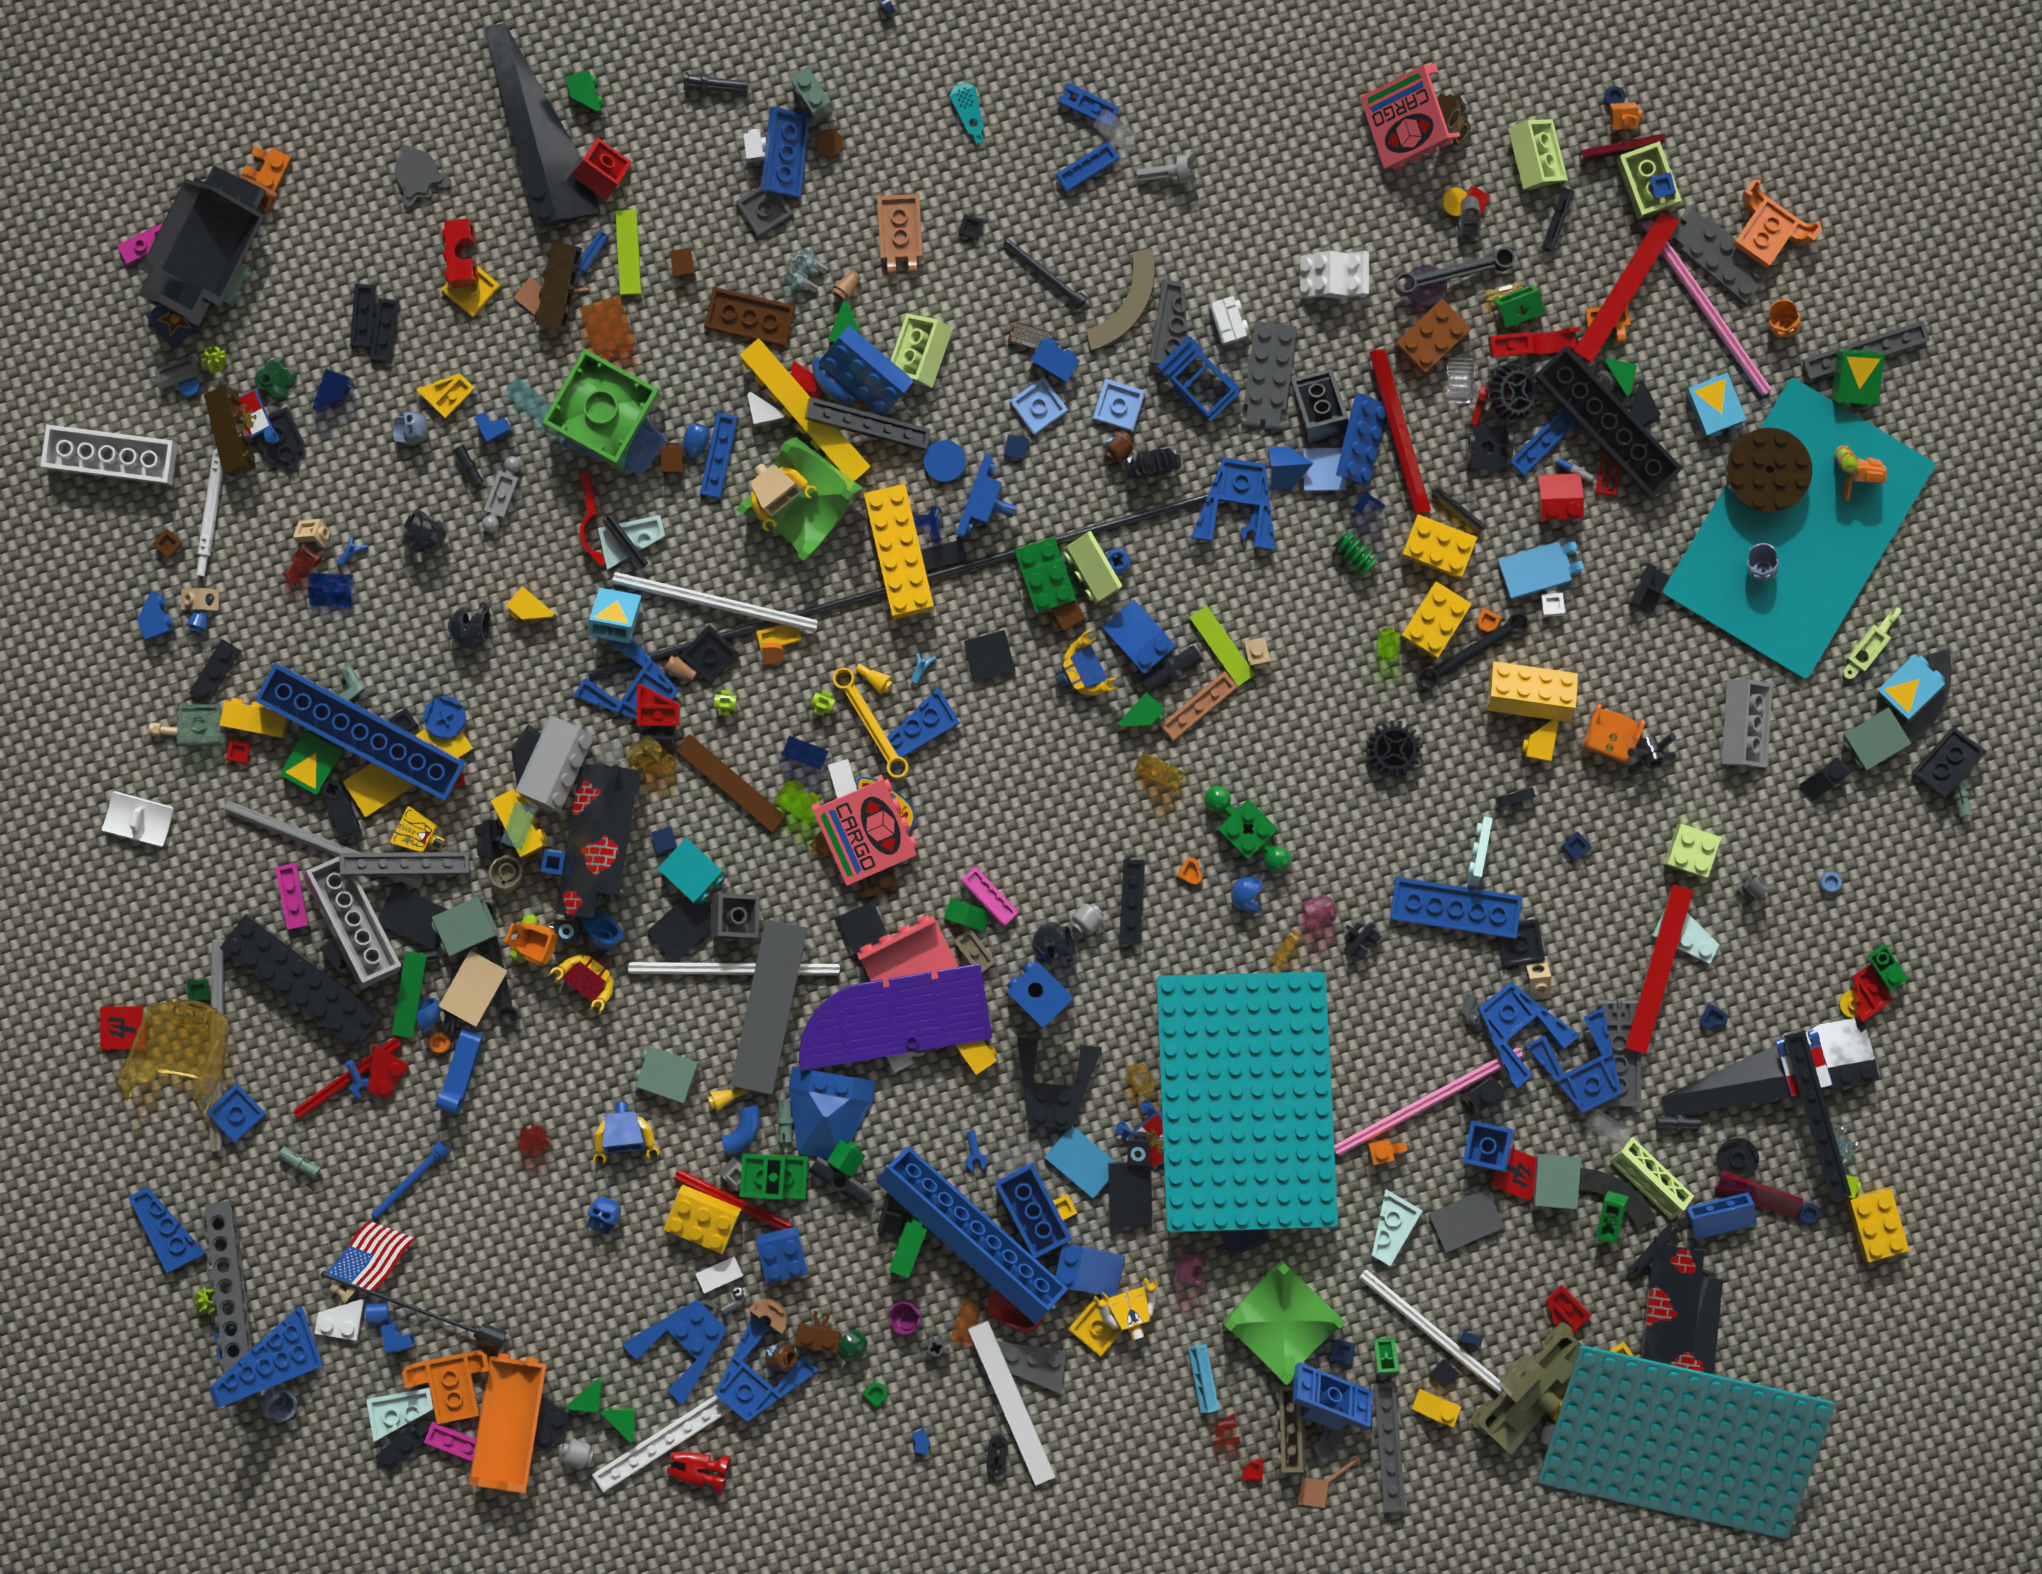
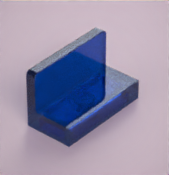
[1350,491,1386,518]
[308,573,354,608]
[781,736,829,771]

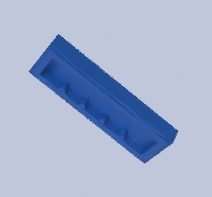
[1055,141,1120,193]

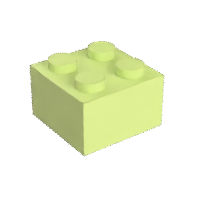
[1663,824,1722,878]

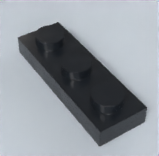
[189,639,241,704]

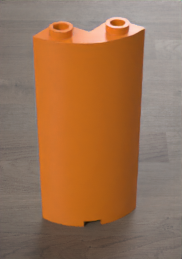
[469,1353,547,1493]

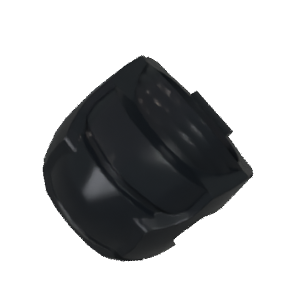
[401,509,447,554]
[448,602,491,649]
[1032,922,1078,965]

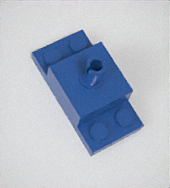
[956,454,1017,540]
[1293,1362,1373,1431]

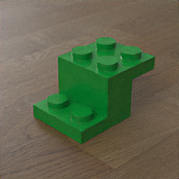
[1014,536,1076,613]
[740,1153,809,1200]

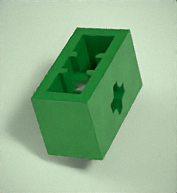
[1494,284,1545,328]
[1595,1191,1629,1244]

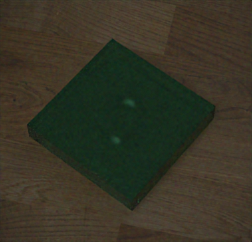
[177,704,221,747]

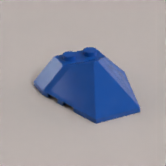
[789,1066,876,1159]

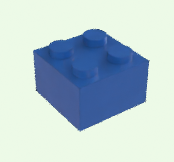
[1463,1120,1516,1173]
[756,1226,808,1284]

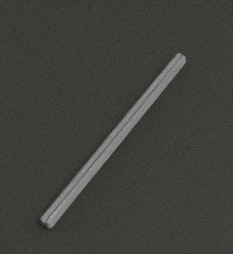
[224,801,423,888]
[209,940,224,1152]

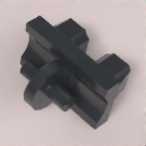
[475,820,510,859]
[1344,922,1382,960]

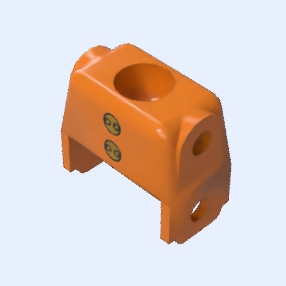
[1581,704,1645,765]

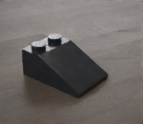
[1291,369,1349,443]

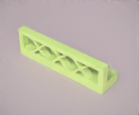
[1610,1137,1694,1220]

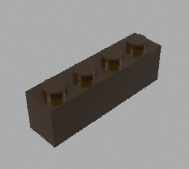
[535,241,583,331]
[204,386,256,477]

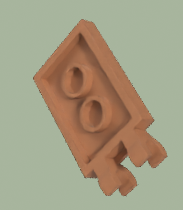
[877,194,923,275]

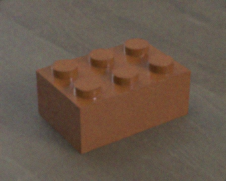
[1394,299,1471,376]

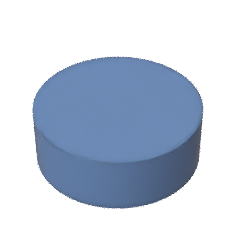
[1819,872,1842,893]

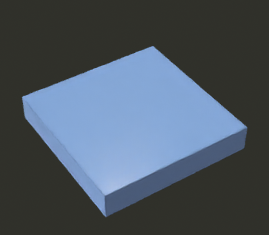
[1009,376,1068,436]
[1092,379,1145,432]
[1303,448,1346,491]

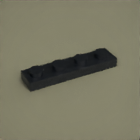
[1119,859,1145,945]

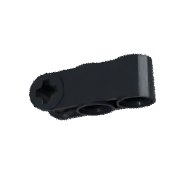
[322,780,362,842]

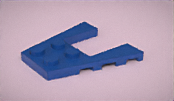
[560,418,666,475]
[1191,458,1276,551]
[573,637,679,719]
[1477,982,1580,1089]
[1526,1008,1622,1112]
[622,1299,728,1405]
[714,1315,819,1422]

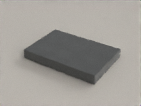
[1428,1188,1505,1253]

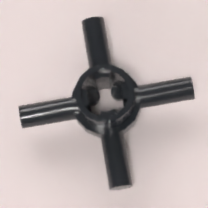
[1627,733,1676,775]

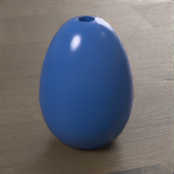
[683,423,710,458]

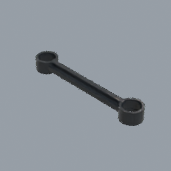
[1393,247,1515,297]
[1416,613,1529,690]
[486,902,520,1027]

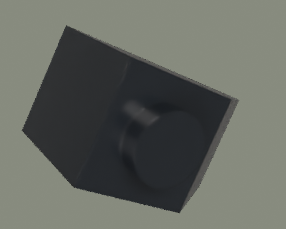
[1799,757,1850,801]

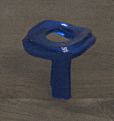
[913,505,942,544]

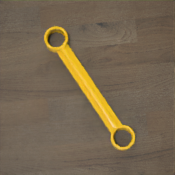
[833,668,909,780]

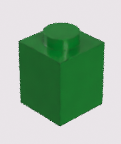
[827,1140,866,1177]

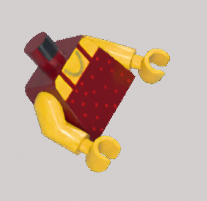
[548,950,614,1015]

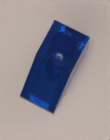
[312,369,354,413]

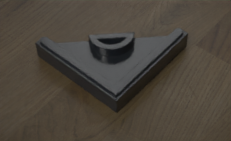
[1630,380,1661,425]

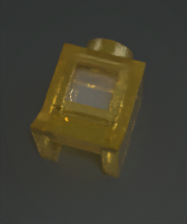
[1125,1062,1158,1097]

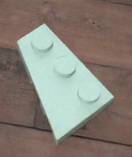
[598,515,665,569]
[1466,817,1493,889]
[1652,909,1719,964]
[1372,1189,1423,1266]
[366,1387,434,1442]

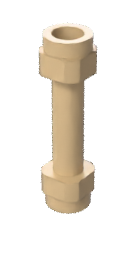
[149,723,202,741]

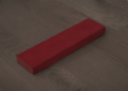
[1579,133,1666,162]
[1715,1171,1803,1219]

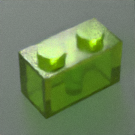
[773,779,823,825]

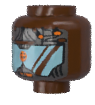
[1103,431,1134,462]
[765,1344,797,1372]

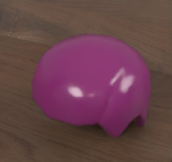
[889,1302,921,1336]

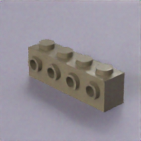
[1276,1383,1306,1472]

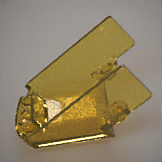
[116,999,230,1115]

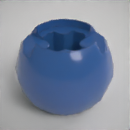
[1105,548,1131,575]

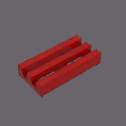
[1595,452,1621,497]

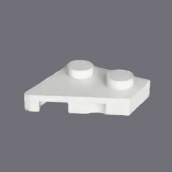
[314,1299,365,1341]

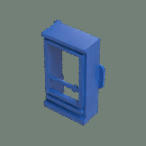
[1156,336,1240,422]

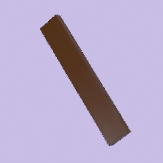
[676,734,786,832]

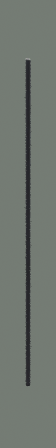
[588,493,1209,679]

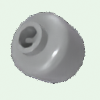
[1072,903,1103,935]
[560,1439,593,1470]

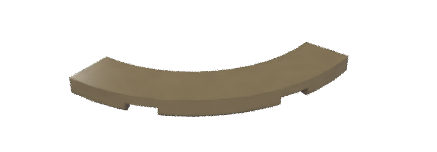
[1086,248,1155,351]

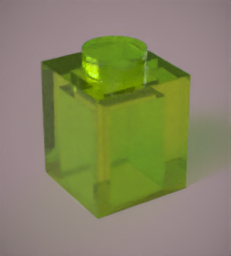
[1375,628,1400,659]

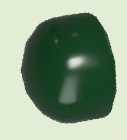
[837,1328,868,1363]

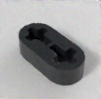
[1495,787,1536,808]
[986,1434,1008,1476]

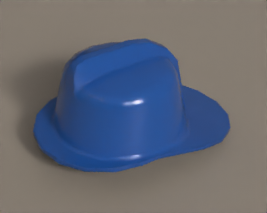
[580,908,624,953]

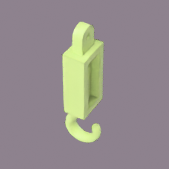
[1843,607,1901,679]

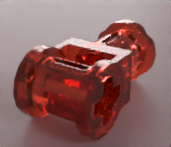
[282,542,323,586]

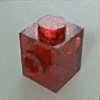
[518,1124,551,1155]

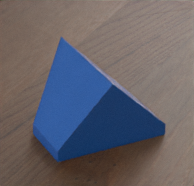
[1268,446,1314,490]

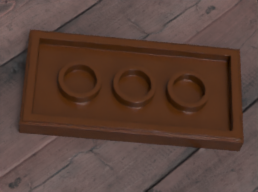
[704,286,796,347]

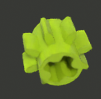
[200,346,227,373]
[714,690,737,716]
[810,690,836,717]
[193,1287,217,1315]

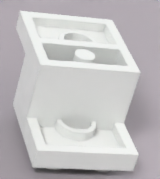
[1300,251,1369,299]

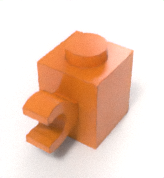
[1610,102,1642,130]
[1367,1138,1407,1165]

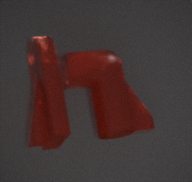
[1212,1413,1241,1446]

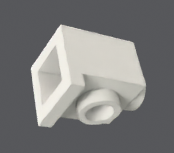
[743,129,766,163]

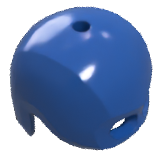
[1231,877,1262,914]
[587,1197,621,1235]

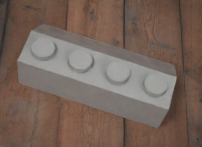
[1721,679,1773,768]
[515,716,594,813]

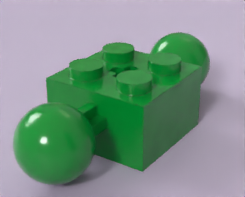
[1204,786,1291,873]

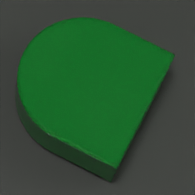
[862,1382,887,1408]

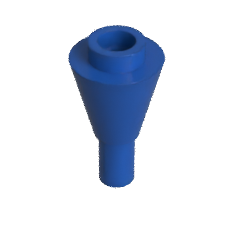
[186,595,210,634]

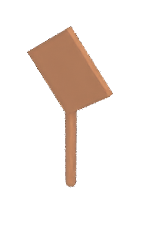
[513,277,589,315]
[1298,1457,1360,1508]

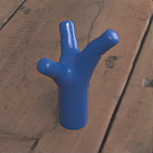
[337,538,369,567]

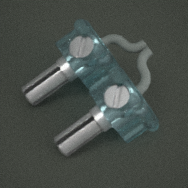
[784,249,828,292]
[1832,1123,1861,1166]

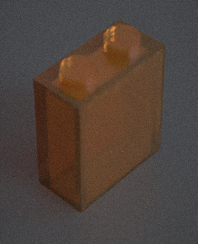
[579,295,637,360]

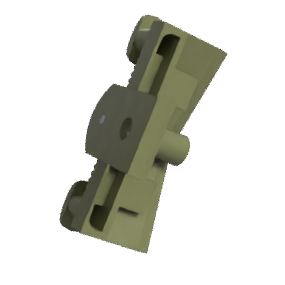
[1471,1323,1583,1455]

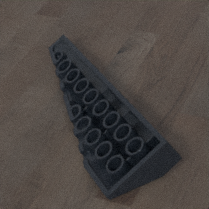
[485,22,601,230]
[1662,1018,1879,1117]

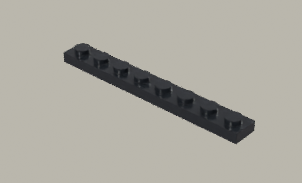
[1784,1030,1852,1201]

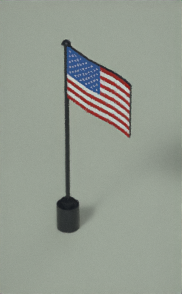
[321,1221,507,1352]

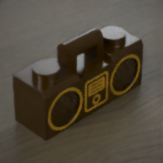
[1437,93,1471,147]

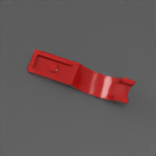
[1488,327,1581,358]
[579,471,606,567]

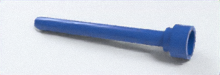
[371,1140,451,1219]

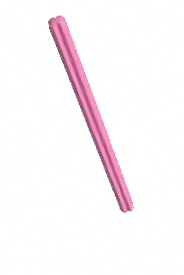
[1643,219,1771,396]
[1334,1048,1523,1156]

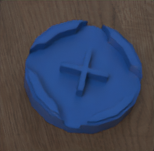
[924,440,966,483]
[423,696,467,739]

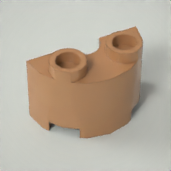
[748,1298,788,1334]

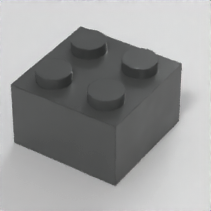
[710,893,760,940]

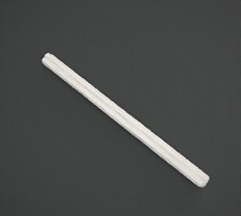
[612,572,818,632]
[628,962,840,976]
[1359,1270,1504,1395]

